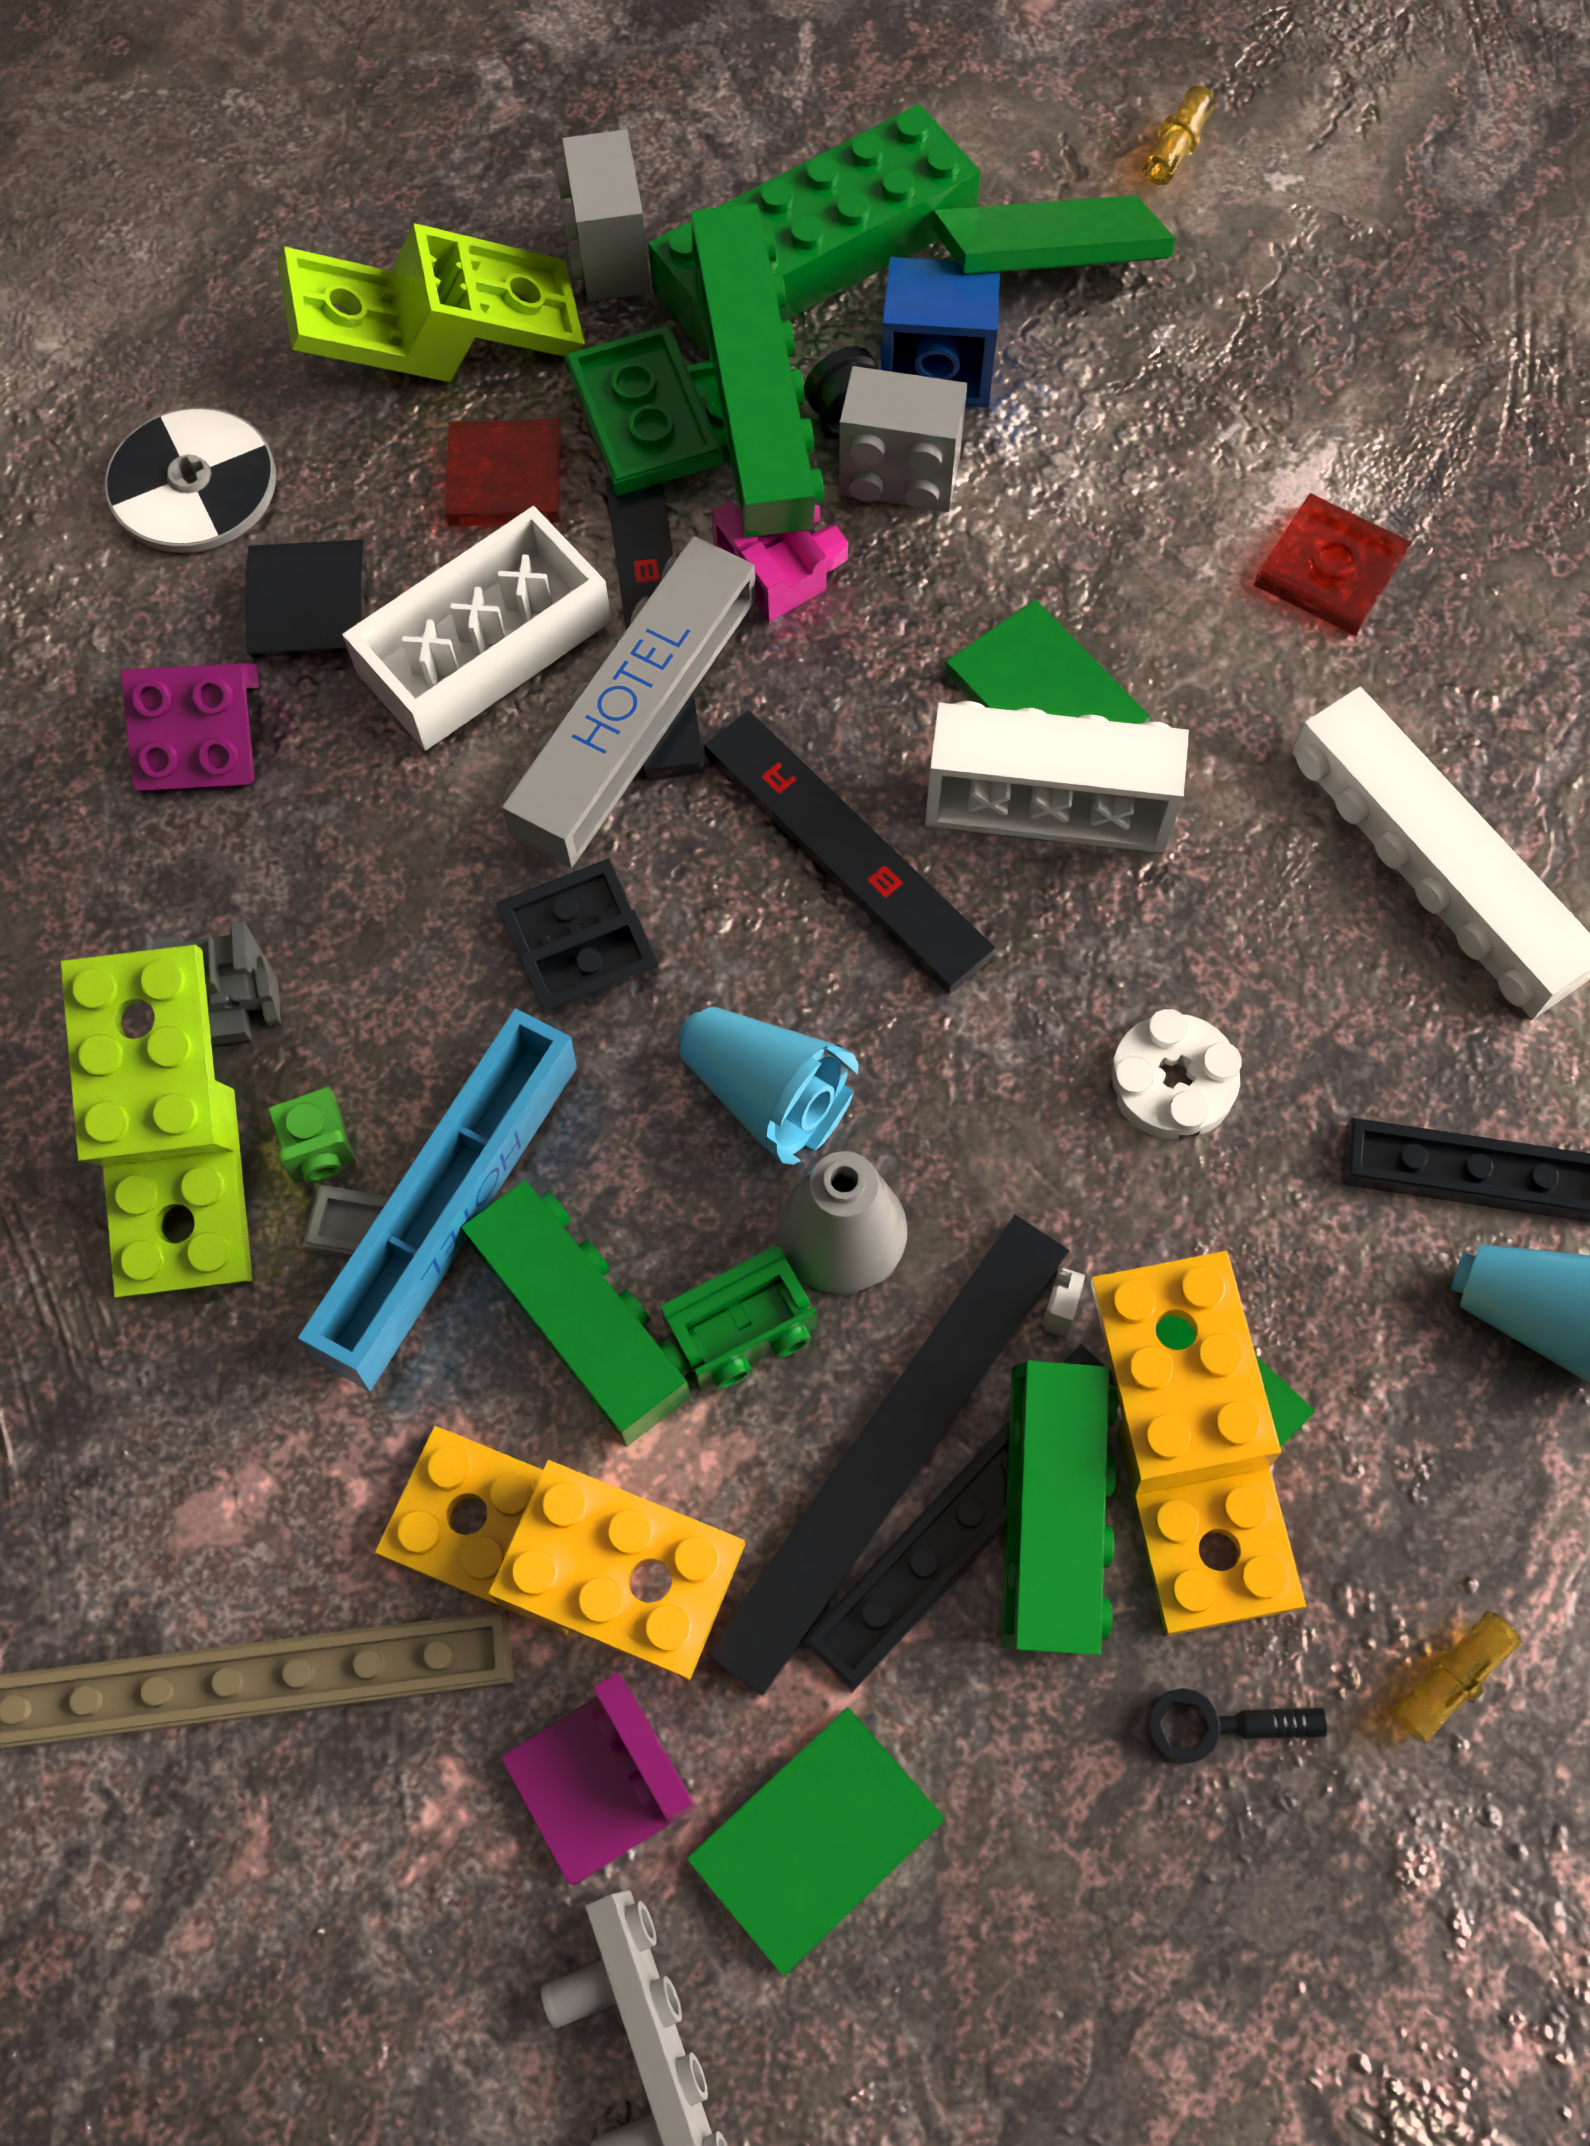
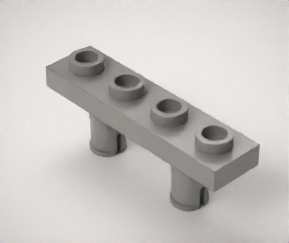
[541,1890,728,2146]

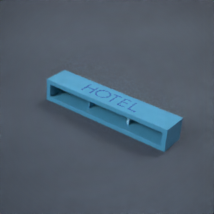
[298,1008,577,1392]

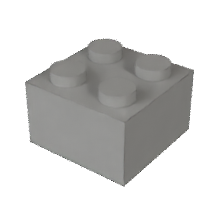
[555,129,651,302]
[839,366,967,512]

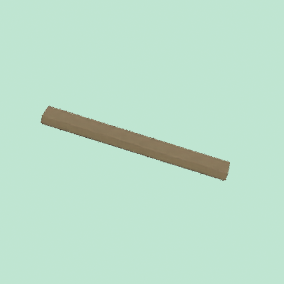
[0,1610,514,1751]

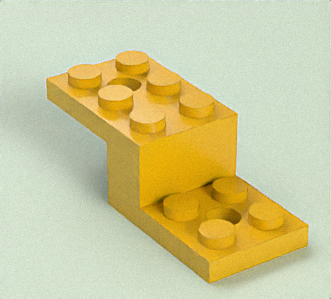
[1091,1251,1307,1636]
[375,1426,745,1681]

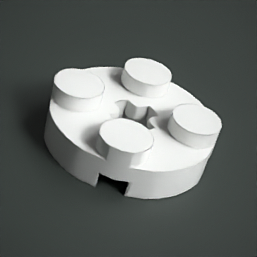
[1111,1009,1242,1139]

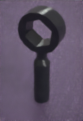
[1145,1688,1327,1765]

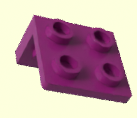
[120,664,260,790]
[503,1672,697,1885]

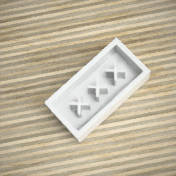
[342,506,612,751]
[925,701,1189,853]

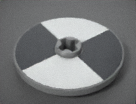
[105,407,276,553]

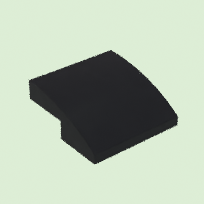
[245,539,369,658]
[496,858,659,1014]

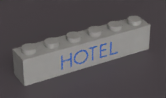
[502,536,757,869]

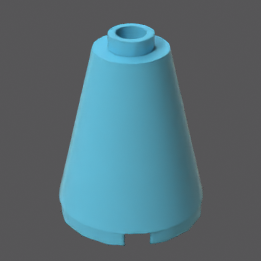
[678,1007,858,1165]
[1451,1244,1590,1384]

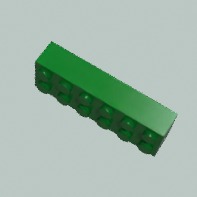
[648,103,981,361]

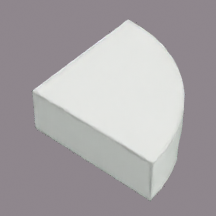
[1041,1268,1085,1337]

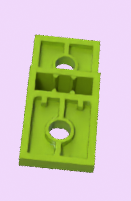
[277,223,585,382]
[61,945,253,1298]

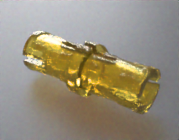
[1142,85,1217,185]
[1390,1610,1523,1745]

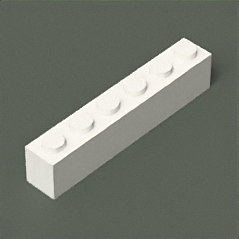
[1292,686,1590,1020]

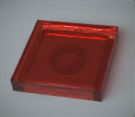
[445,419,562,526]
[1254,493,1413,636]

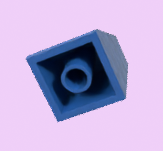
[881,257,1000,407]

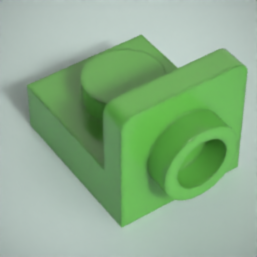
[269,1086,356,1183]

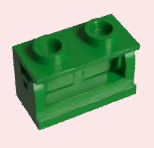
[660,1244,817,1391]

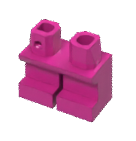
[711,501,848,622]

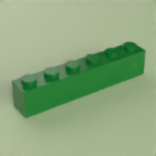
[691,203,824,538]

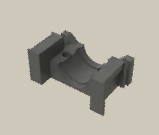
[144,921,281,1046]

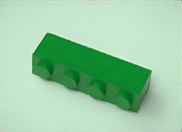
[461,1179,692,1447]
[1001,1360,1118,1655]

